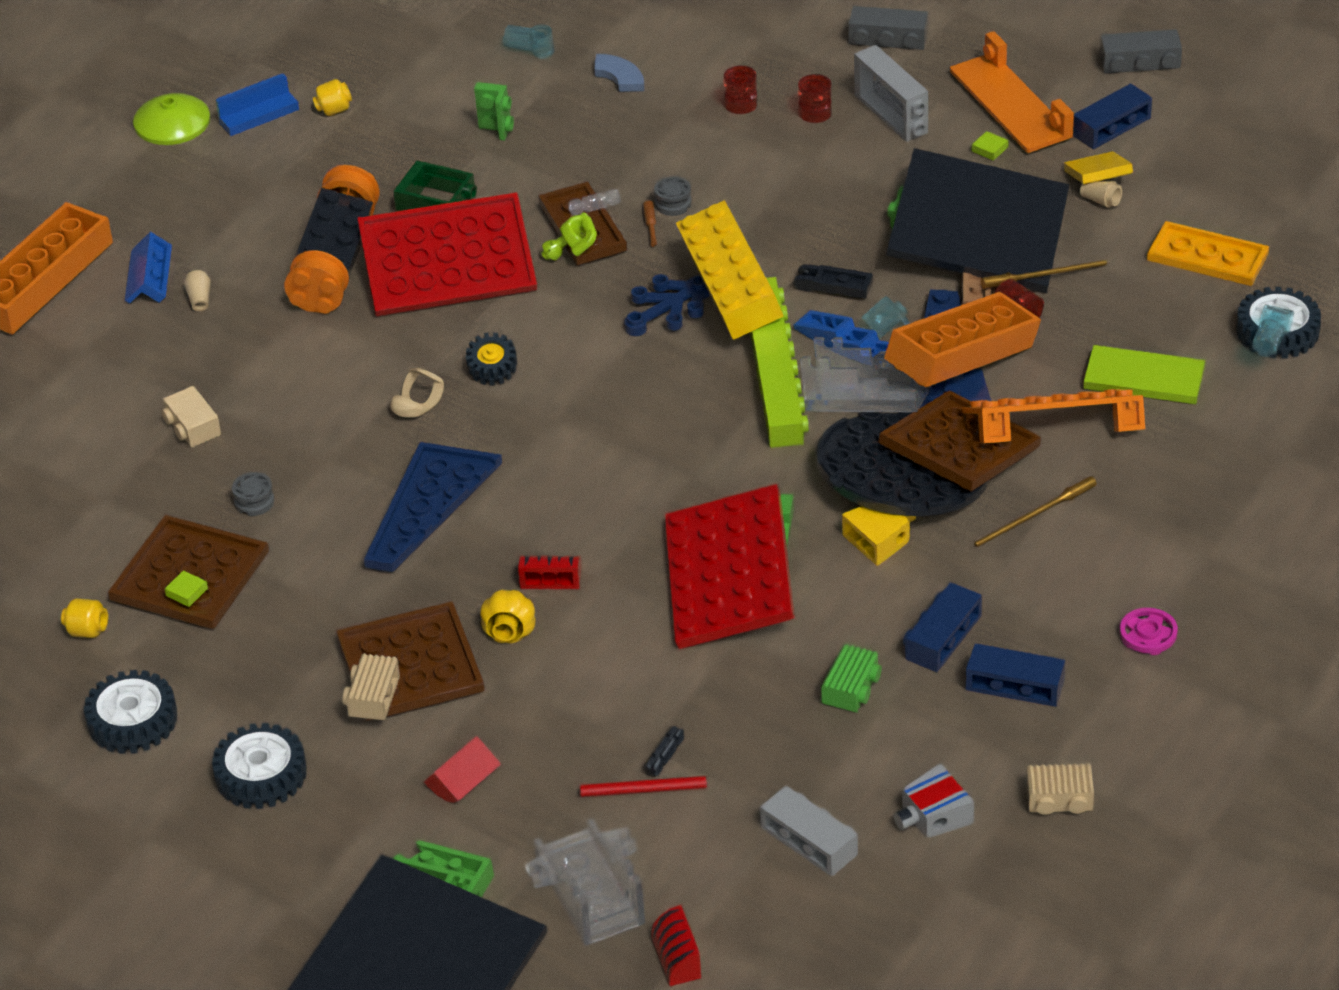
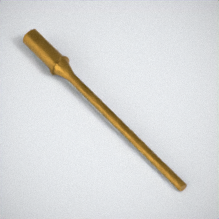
[981,260,1107,289]
[974,476,1097,547]

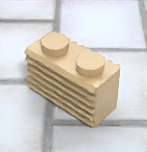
[161,386,221,448]
[343,653,400,720]
[1026,763,1094,815]

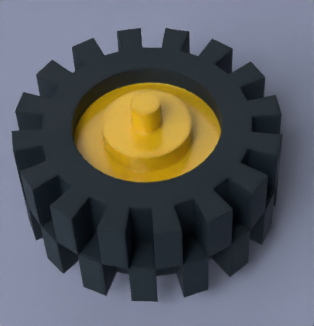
[466,332,518,386]

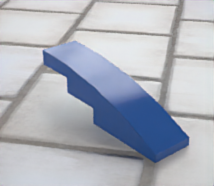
[793,310,891,368]

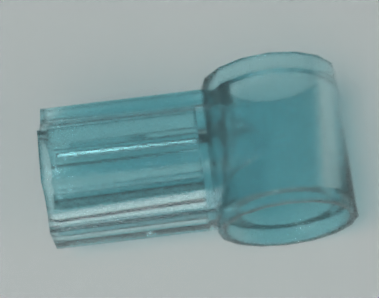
[503,24,555,58]
[1252,304,1294,357]

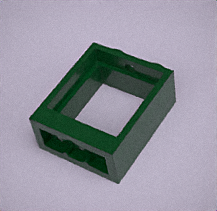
[393,160,477,212]

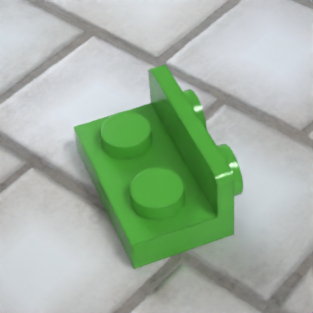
[474,82,514,141]

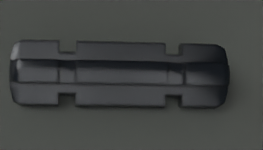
[644,725,685,777]

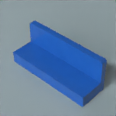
[216,73,299,136]
[125,231,172,304]

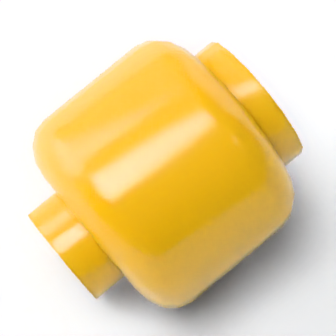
[313,79,352,116]
[61,598,108,638]

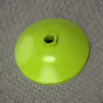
[133,93,210,145]

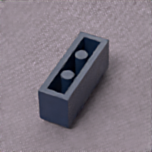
[1073,83,1152,150]
[903,582,982,673]
[966,643,1066,707]

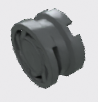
[654,176,692,216]
[232,472,275,516]

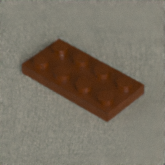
[538,181,627,265]

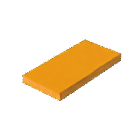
[1147,221,1269,286]

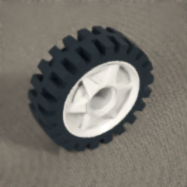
[1236,286,1321,359]
[84,670,178,754]
[212,722,307,809]

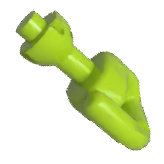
[541,213,597,261]

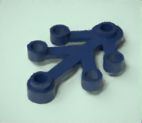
[625,274,710,336]

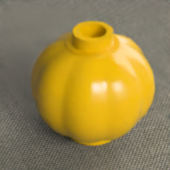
[480,589,536,643]

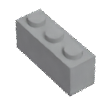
[760,785,858,877]

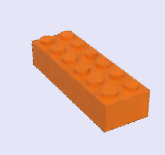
[0,202,113,335]
[884,292,1041,387]

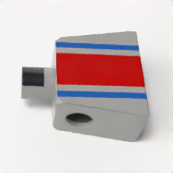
[893,764,974,838]

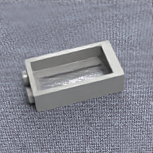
[854,45,928,142]

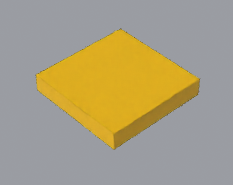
[1063,151,1133,184]

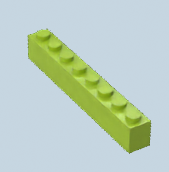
[750,277,809,448]

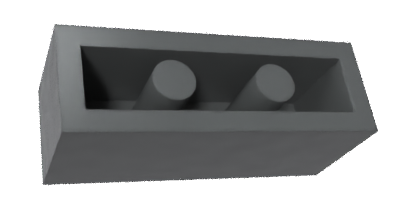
[849,6,928,50]
[1100,29,1182,74]

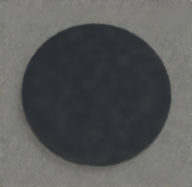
[816,409,989,516]

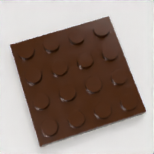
[878,390,1042,491]
[108,514,269,629]
[336,601,485,722]

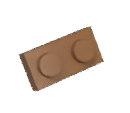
[961,272,991,305]

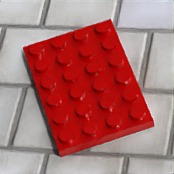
[358,192,537,316]
[665,484,795,649]

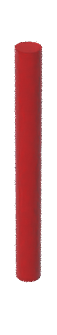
[580,776,707,797]

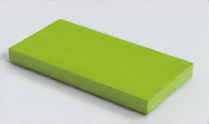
[1083,345,1206,404]

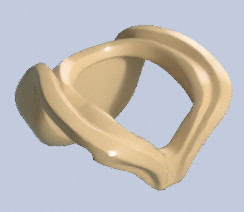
[390,368,444,417]

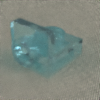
[861,296,910,338]

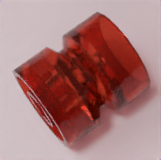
[723,65,758,114]
[798,74,832,123]
[994,279,1044,318]

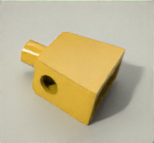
[842,506,916,566]

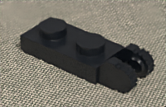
[793,264,873,299]

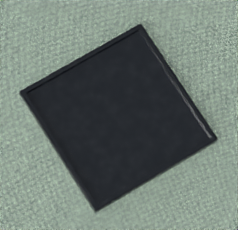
[886,148,1070,293]
[288,854,548,990]

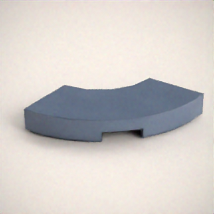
[595,54,645,92]

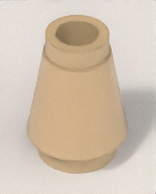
[1080,181,1122,208]
[184,270,211,311]

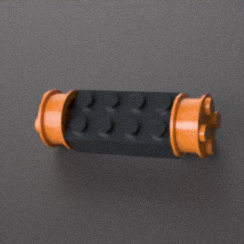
[284,165,380,314]

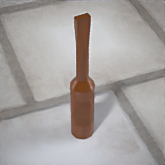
[643,201,657,247]

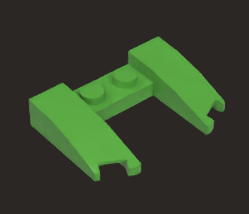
[393,840,494,897]

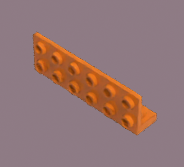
[950,31,1074,153]
[962,389,1145,443]

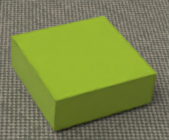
[972,131,1008,161]
[165,571,208,607]

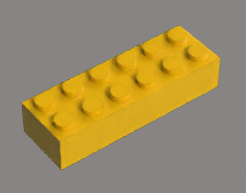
[676,200,784,340]

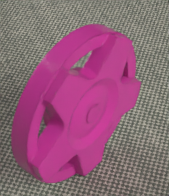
[1120,608,1178,655]

